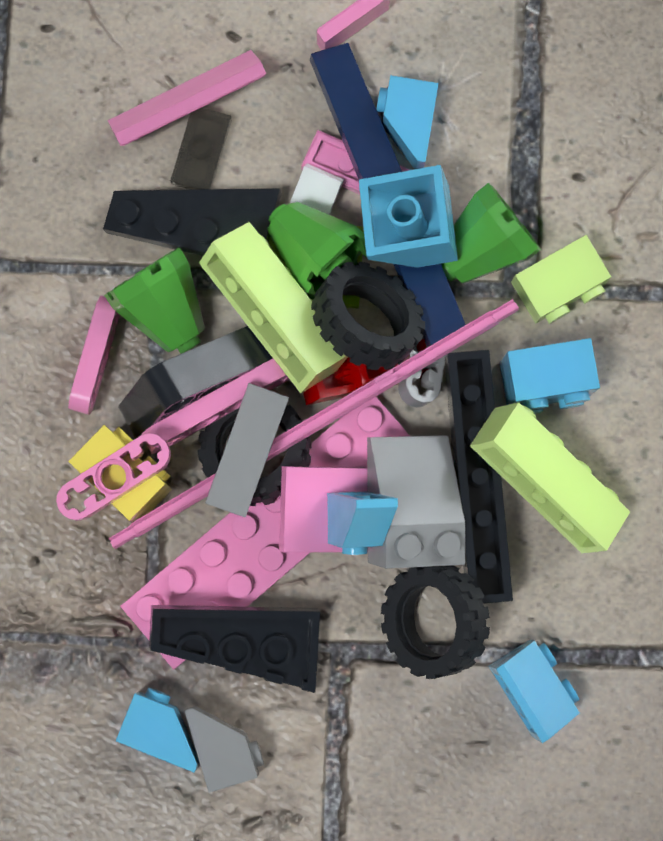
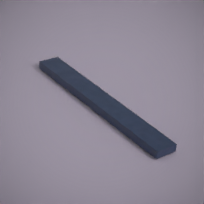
[309,43,466,347]

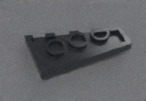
[103,188,282,256]
[149,605,320,693]

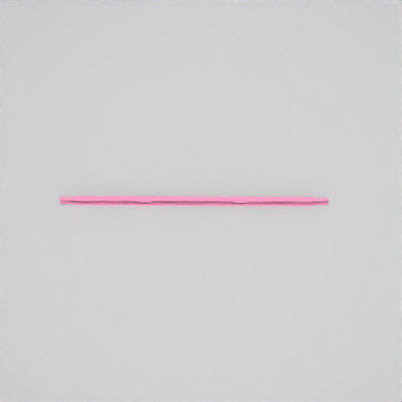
[108,299,519,549]

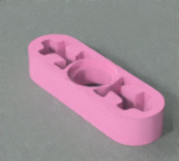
[68,295,120,415]
[56,434,171,521]

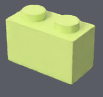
[511,235,611,324]

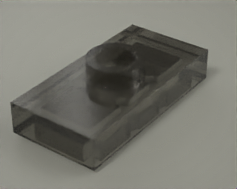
[170,108,232,190]

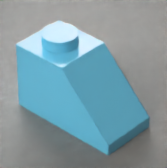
[376,75,439,169]
[327,491,398,555]
[116,688,200,773]

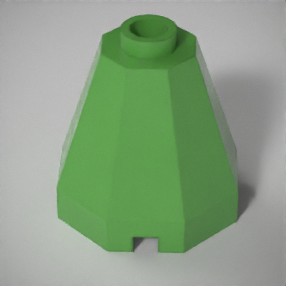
[441,183,541,284]
[267,202,367,300]
[104,247,205,354]

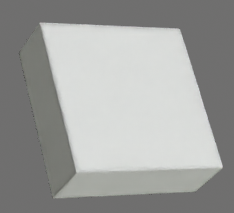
[290,164,344,215]

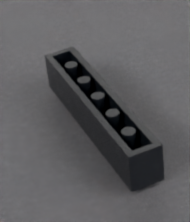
[445,350,513,604]

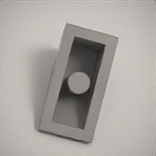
[185,706,264,793]

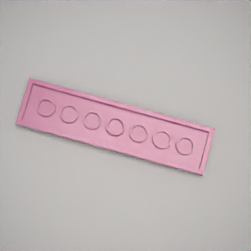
[120,397,410,670]

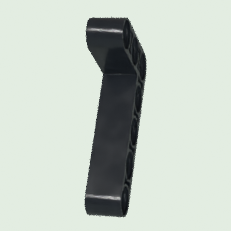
[118,326,273,439]

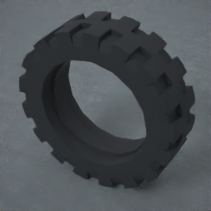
[311,262,425,370]
[198,404,312,506]
[381,565,490,679]

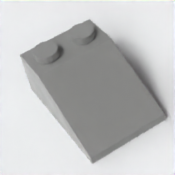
[367,435,465,569]

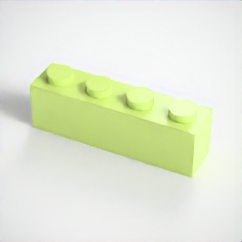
[199,222,348,393]
[470,402,630,553]

